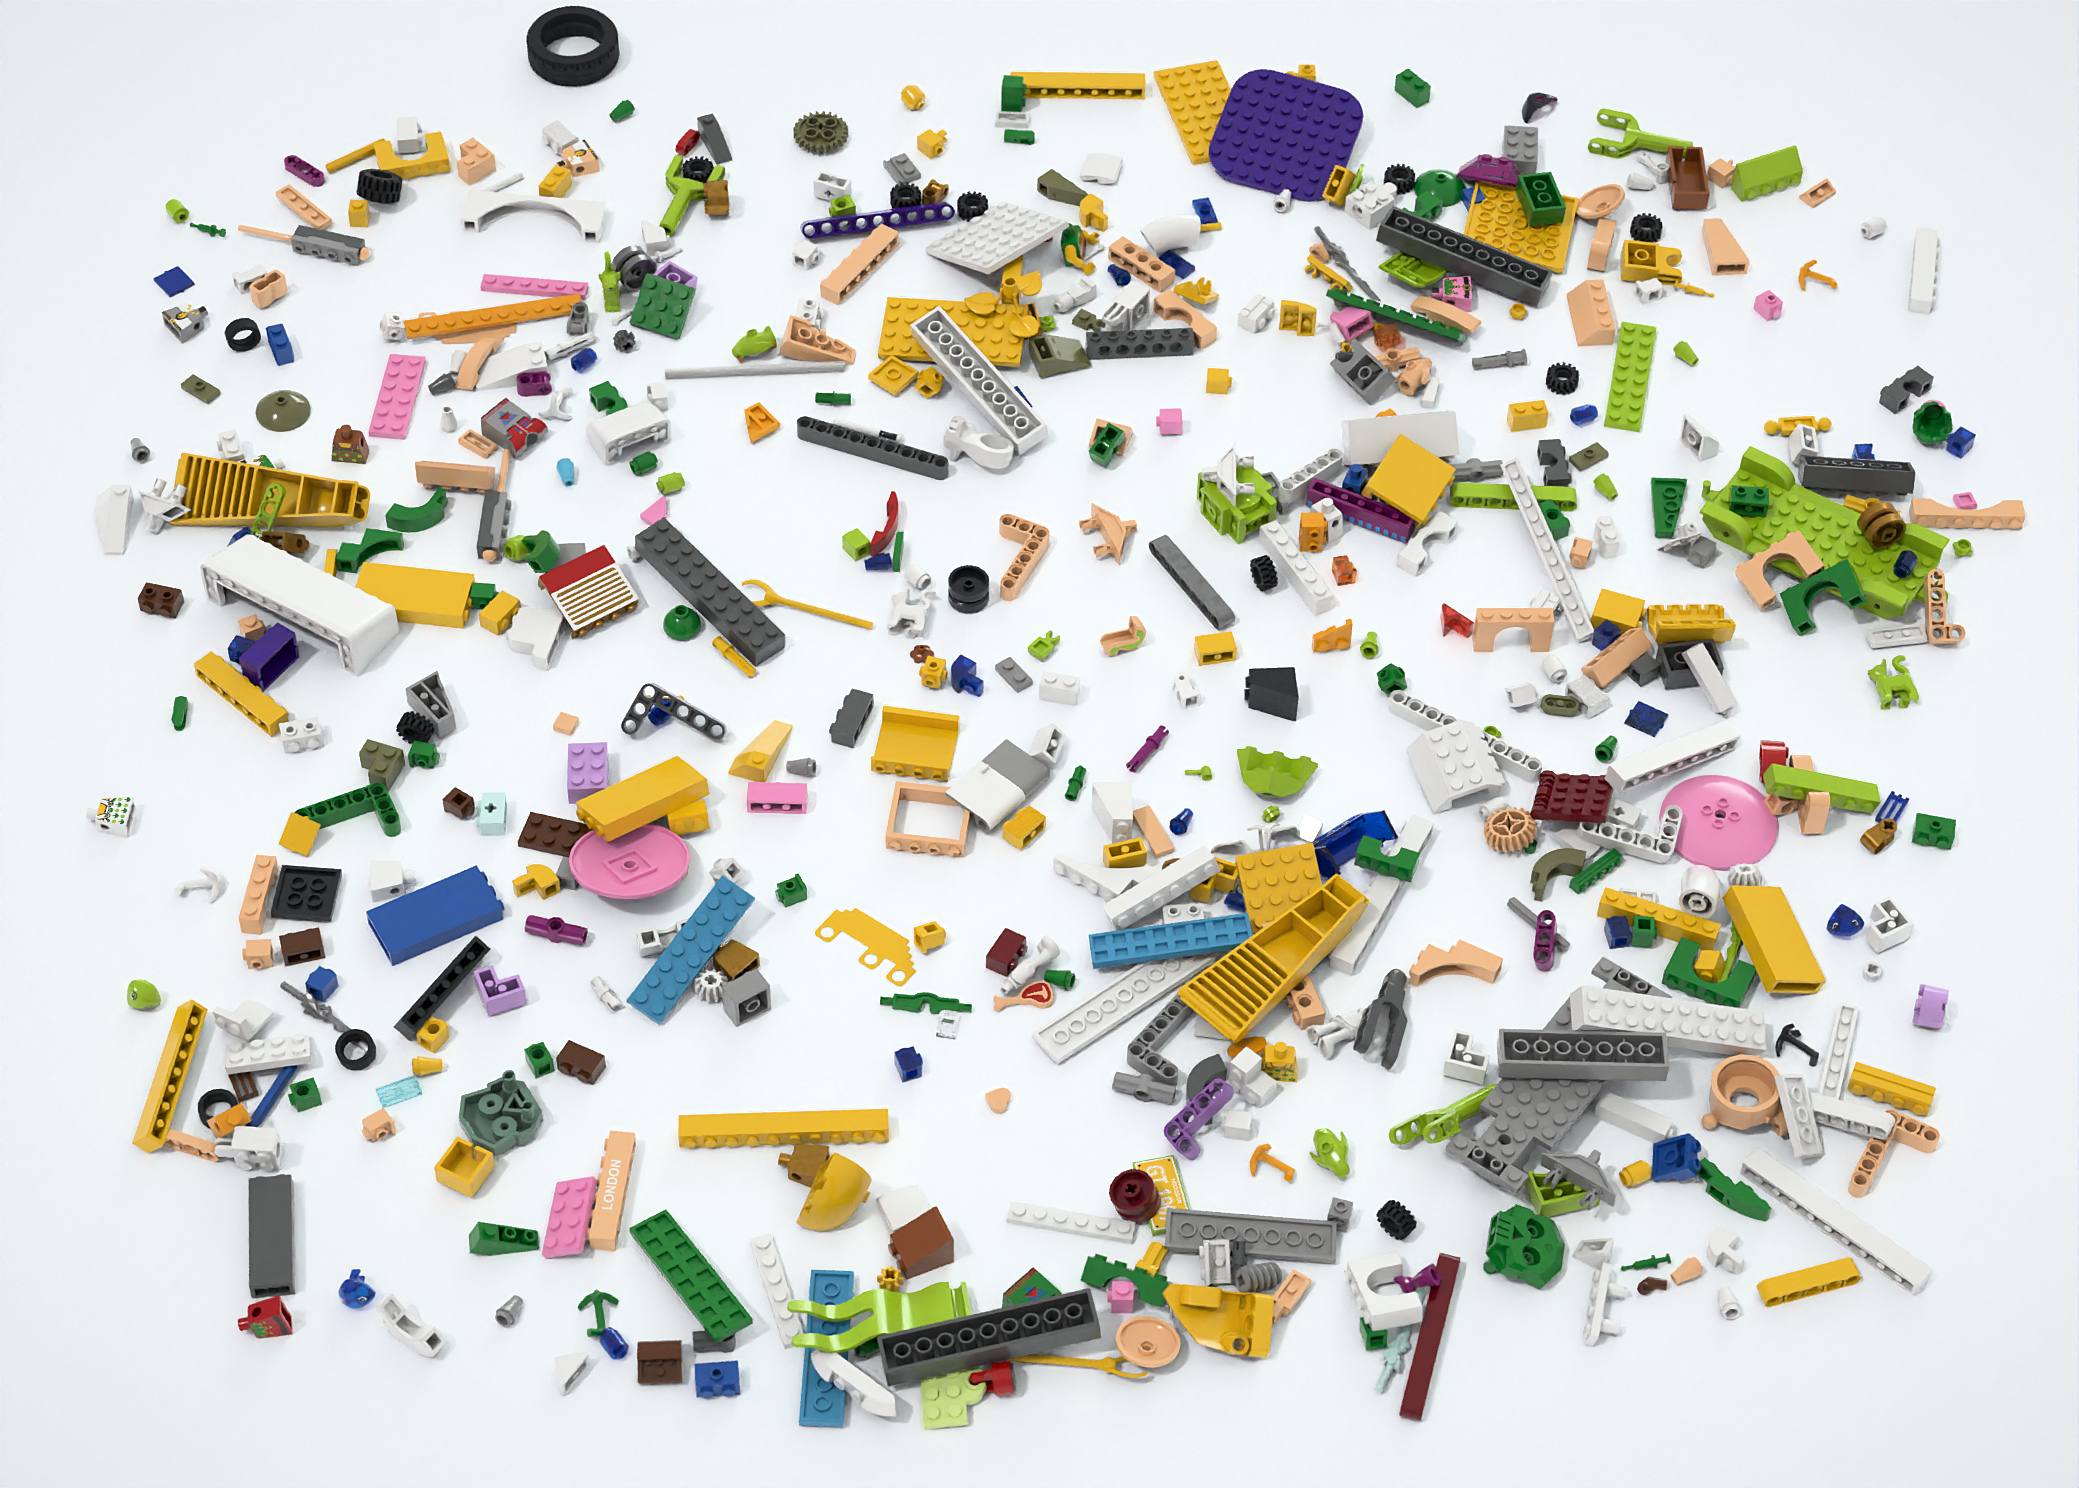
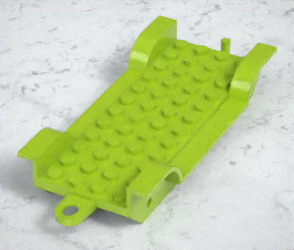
[1699,446,1950,619]

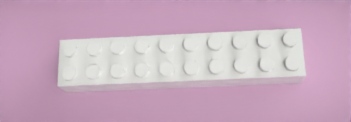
[910,306,1048,456]
[1570,985,1767,1056]

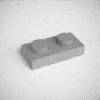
[995,656,1033,693]

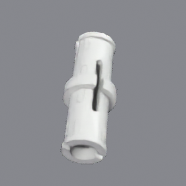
[590,976,622,1013]

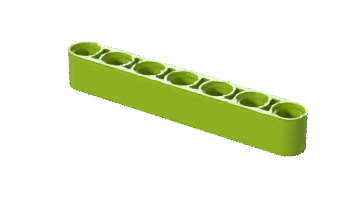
[1450,482,1577,512]

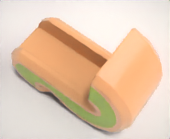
[1100,616,1146,656]

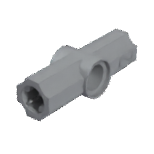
[1449,458,1504,482]
[1112,1071,1177,1104]

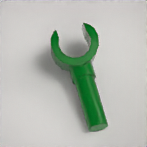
[1522,839,1538,854]

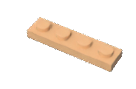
[275,184,333,230]

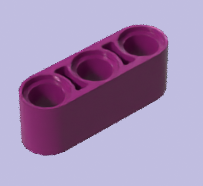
[1533,910,1558,972]

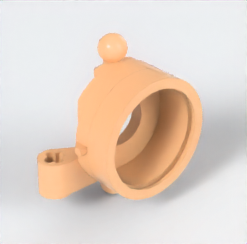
[1701,1053,1789,1137]

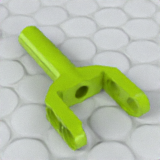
[1587,108,1694,159]
[659,155,726,237]
[1388,1083,1497,1145]

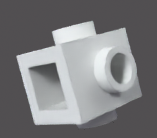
[379,310,405,340]
[708,857,745,884]

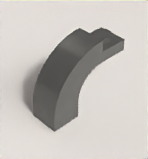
[1186,1054,1227,1126]

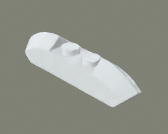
[811,1349,896,1417]

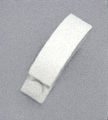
[373,1292,447,1357]

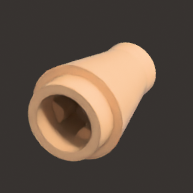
[1670,1256,1703,1285]

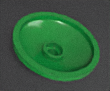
[1414,169,1466,207]

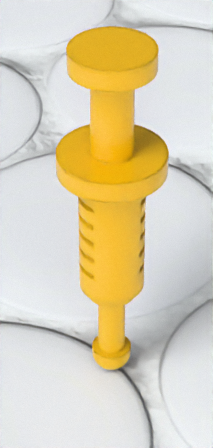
[1673,280,1714,297]

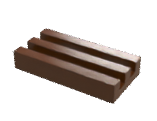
[225,1067,259,1103]

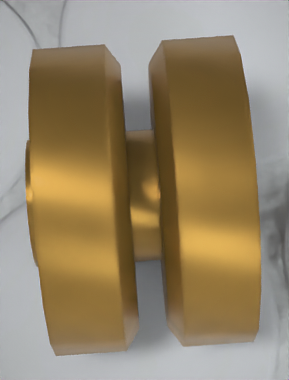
[1857,502,1906,549]

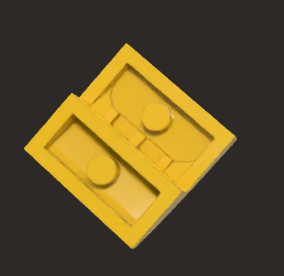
[1279,300,1317,336]

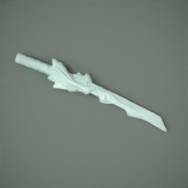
[1374,1287,1426,1393]

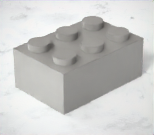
[1502,125,1539,174]

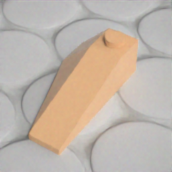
[779,315,855,365]

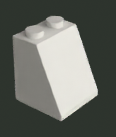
[1091,782,1133,843]

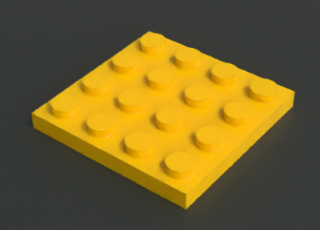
[1234,842,1322,935]

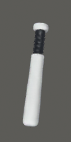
[832,418,903,444]

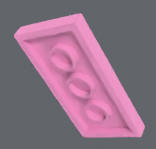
[542,1176,597,1259]

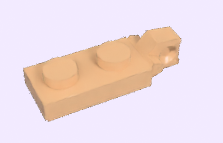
[1272,1269,1312,1324]

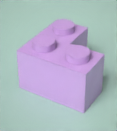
[473,965,527,1016]

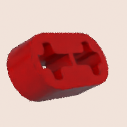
[675,129,700,156]

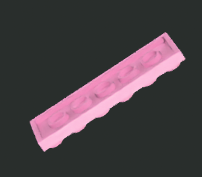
[368,354,426,440]

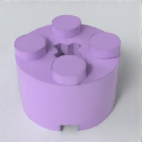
[1912,984,1949,1029]

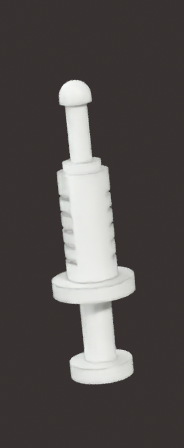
[648,247,683,262]

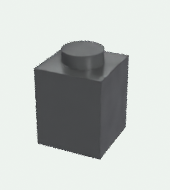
[1628,653,1660,687]

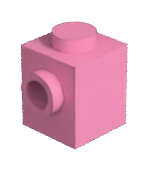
[1753,290,1783,321]
[1156,408,1183,434]
[1107,1281,1134,1314]

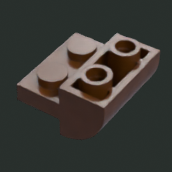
[637,1340,683,1384]

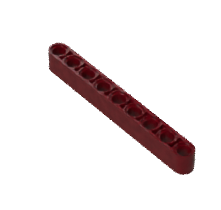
[1399,1253,1461,1421]

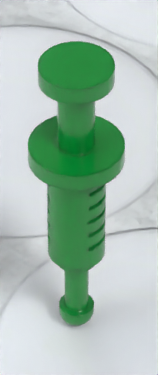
[189,223,226,237]
[1621,1253,1671,1271]

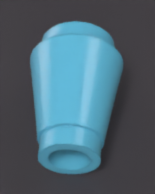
[556,458,575,487]

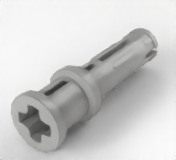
[1472,348,1527,369]

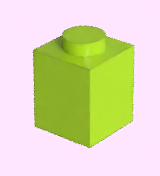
[842,528,871,562]

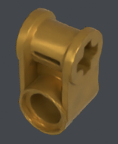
[922,179,949,210]
[1860,818,1897,854]

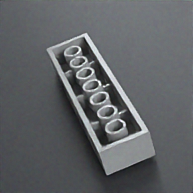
[1496,1028,1669,1081]

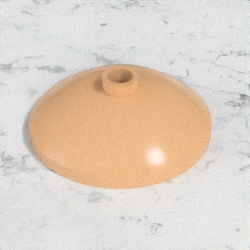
[1576,184,1625,219]
[1115,1316,1181,1367]

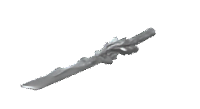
[1314,226,1381,301]
[280,981,376,1060]

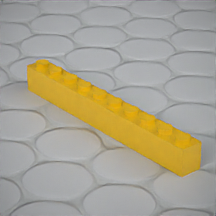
[678,1109,889,1149]

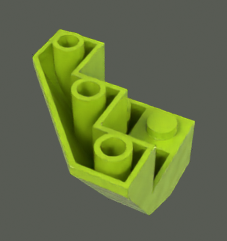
[1237,746,1318,798]

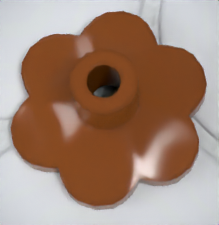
[910,645,934,663]

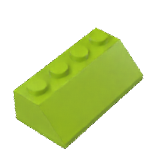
[1731,145,1803,202]

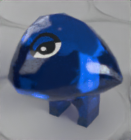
[1826,904,1865,937]
[338,1269,376,1309]

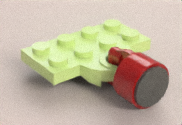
[920,1361,1016,1430]

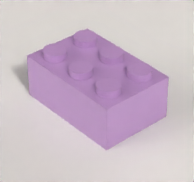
[567,742,609,804]

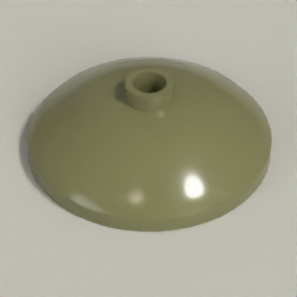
[255,390,311,432]

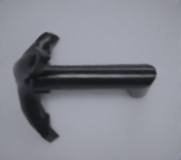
[1775,1023,1819,1067]

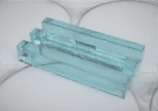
[375,1075,422,1108]

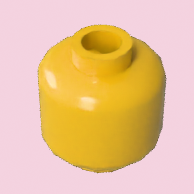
[901,85,926,110]

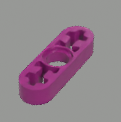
[284,155,325,187]

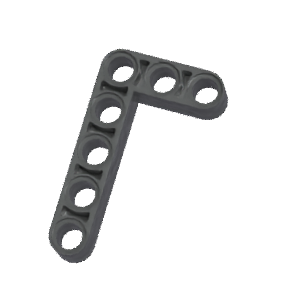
[621,682,727,739]

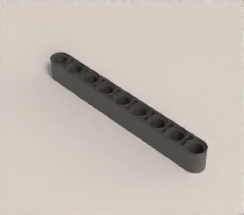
[797,416,949,480]

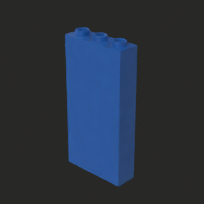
[366,865,505,966]

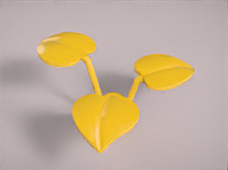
[964,270,1042,337]

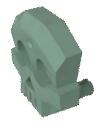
[459,1070,543,1156]

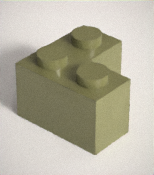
[359,739,405,792]

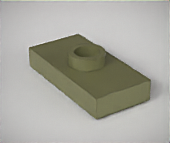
[181,374,220,404]
[1569,442,1609,472]

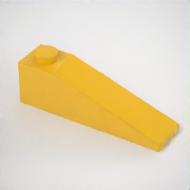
[728,720,793,782]

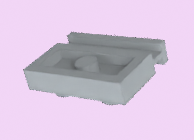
[883,153,921,186]

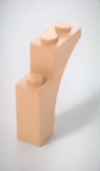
[1409,939,1503,987]

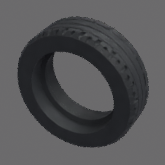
[526,6,620,87]

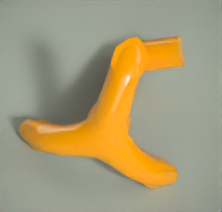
[1798,259,1838,291]
[1249,1144,1296,1182]

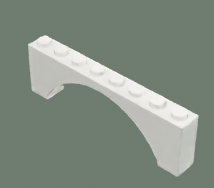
[460,190,607,243]

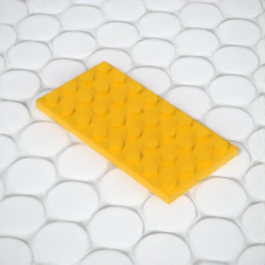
[1153,60,1231,165]
[878,297,1029,367]

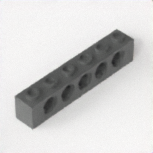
[1085,328,1194,360]

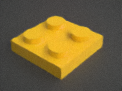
[868,355,919,396]

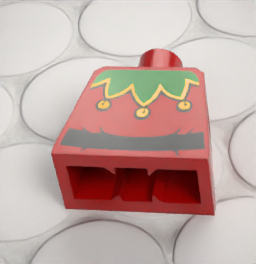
[238,1295,293,1339]

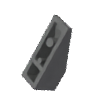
[697,113,732,165]

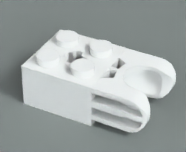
[1102,280,1150,332]

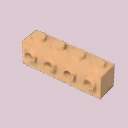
[1581,627,1652,689]

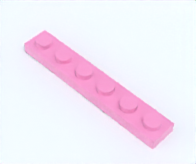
[480,274,589,300]

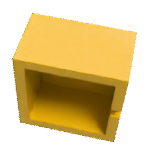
[434,1136,495,1198]

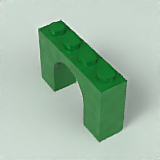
[1779,559,1868,636]
[1661,937,1756,1008]

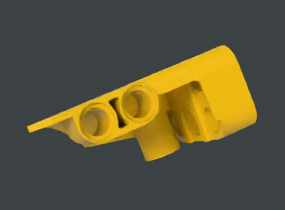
[1162,1283,1274,1358]

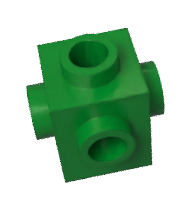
[1376,663,1408,695]

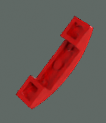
[870,491,899,557]

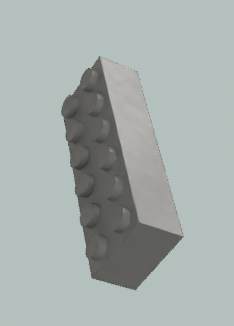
[1798,455,1916,496]

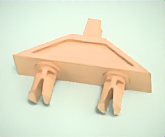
[1079,503,1137,565]

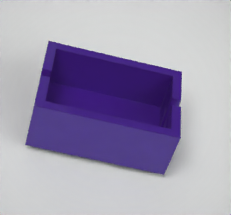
[239,622,300,692]

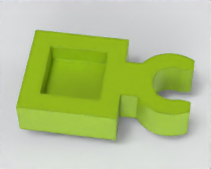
[1027,630,1060,661]

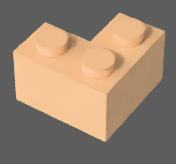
[457,137,496,186]

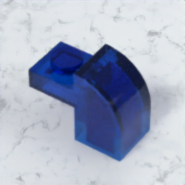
[951,654,984,697]

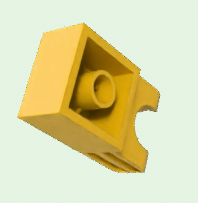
[1620,240,1682,286]

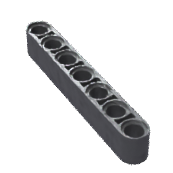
[1148,534,1235,629]

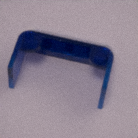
[1310,810,1399,879]

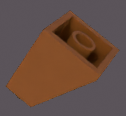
[888,1206,954,1280]

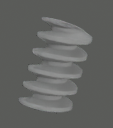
[1235,1262,1282,1293]

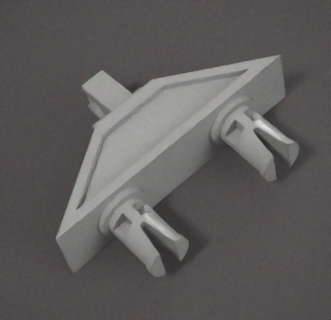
[1540,1149,1616,1210]

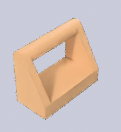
[1089,418,1133,455]

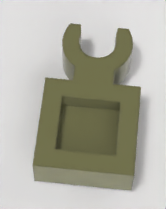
[1072,309,1105,332]

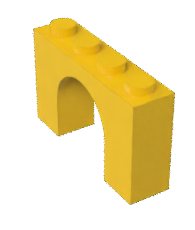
[373,131,451,180]

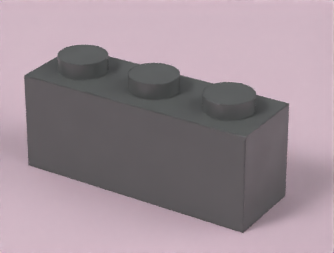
[829,688,874,748]

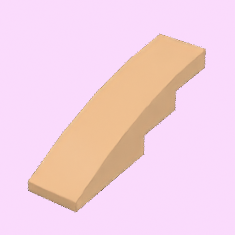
[1410,296,1482,333]

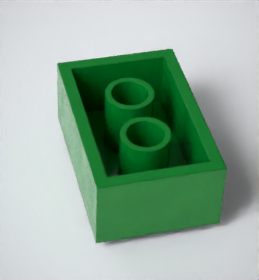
[1515,172,1566,226]

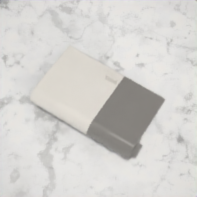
[945,739,1050,833]

